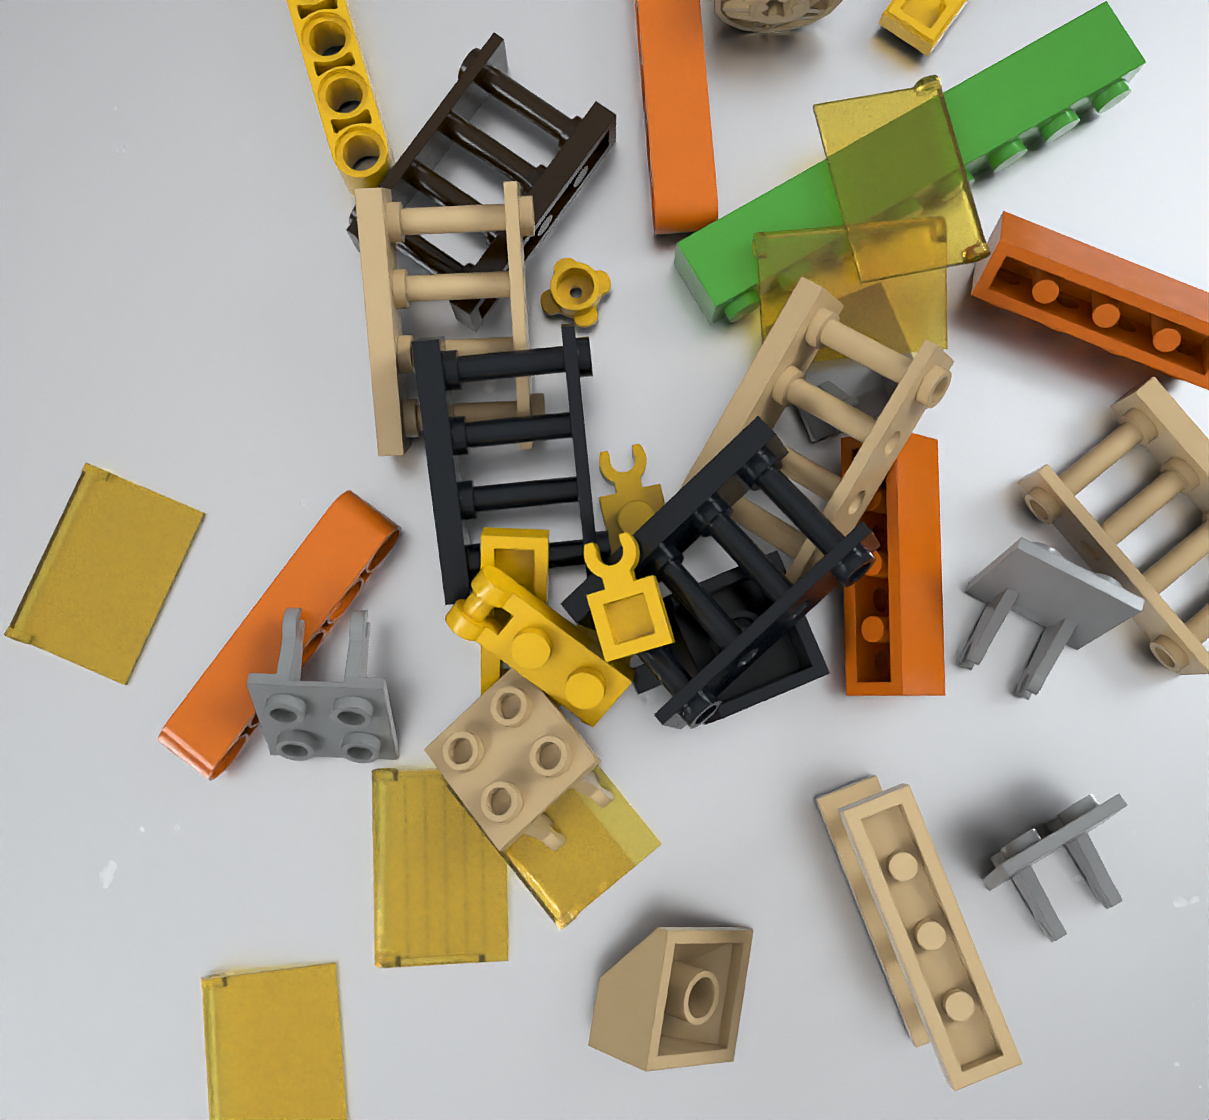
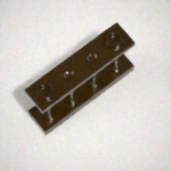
[346,33,616,333]

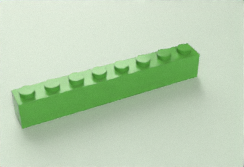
[674,1,1147,325]

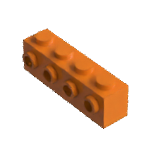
[971,211,1209,390]
[841,433,946,696]

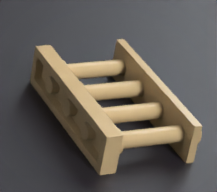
[354,181,545,456]
[679,276,955,584]
[1017,376,1209,675]
[815,775,1023,1091]

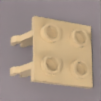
[424,668,614,851]

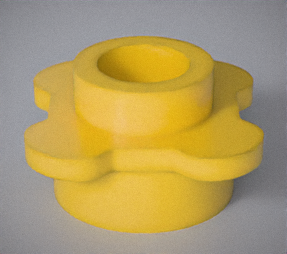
[540,258,611,328]

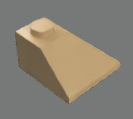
[588,927,754,1072]

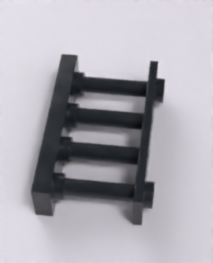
[412,323,611,605]
[560,416,881,730]

